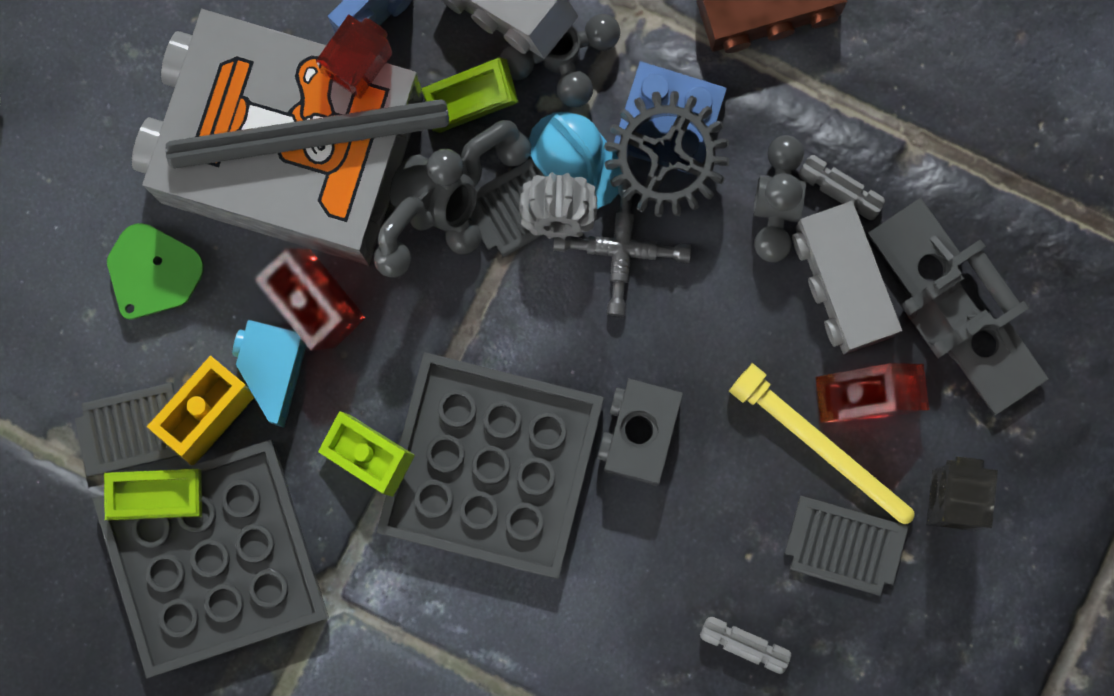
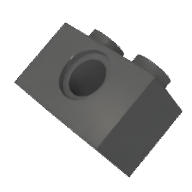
[597,378,683,486]

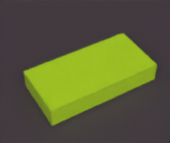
[422,57,518,133]
[104,469,202,521]

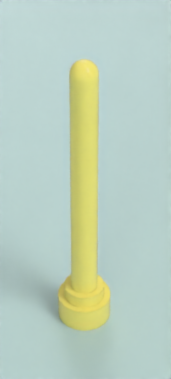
[729,363,915,524]

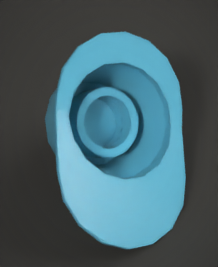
[529,112,622,209]

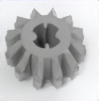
[519,172,597,240]

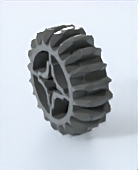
[604,91,729,217]

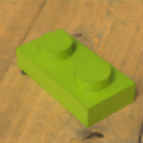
[318,411,415,497]

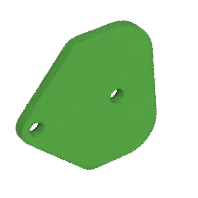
[107,223,204,320]

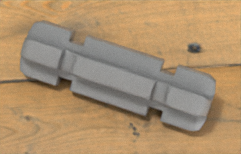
[799,155,885,220]
[700,617,791,674]

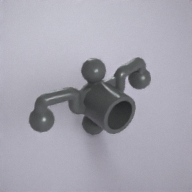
[374,120,531,278]

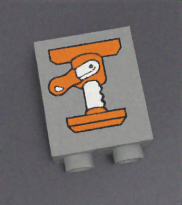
[132,8,423,266]

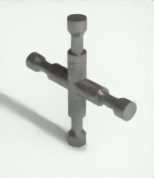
[553,182,691,317]

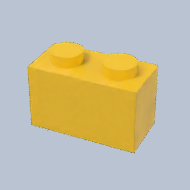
[147,355,255,466]

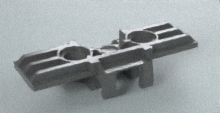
[867,198,1049,416]

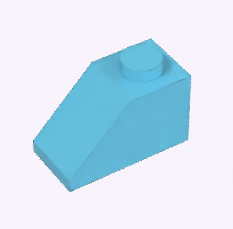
[232,320,308,428]

